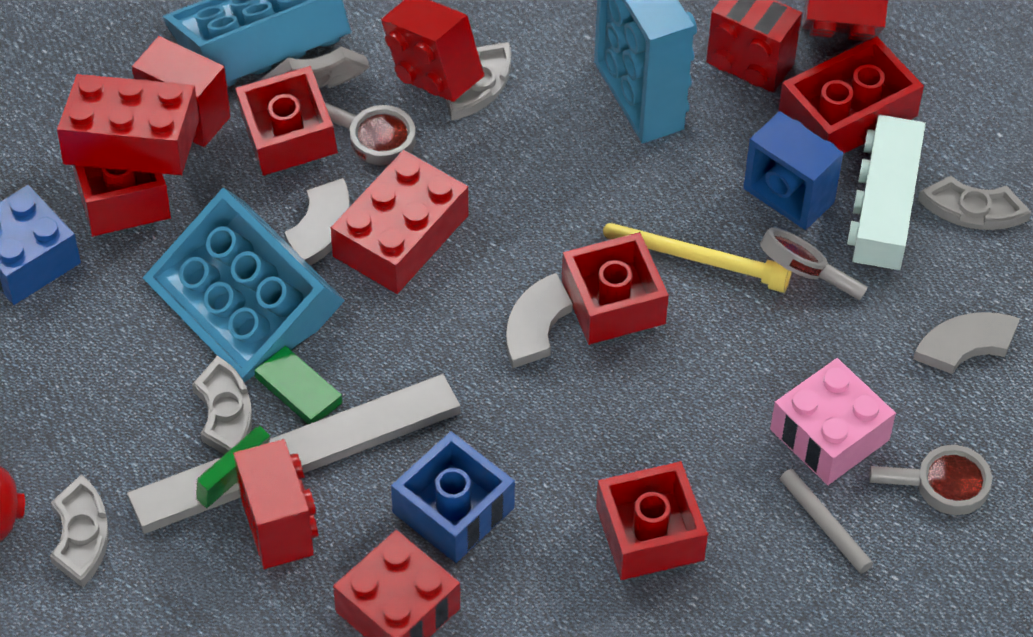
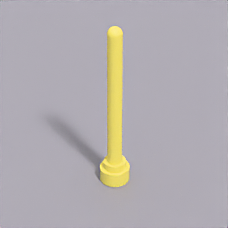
[603,223,793,293]

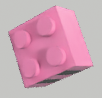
[770,358,896,486]

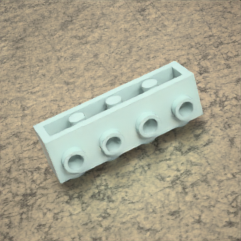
[847,115,926,270]

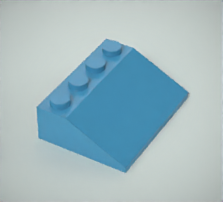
[163,0,351,87]
[594,0,697,144]
[143,187,345,382]

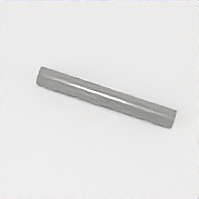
[780,469,873,574]

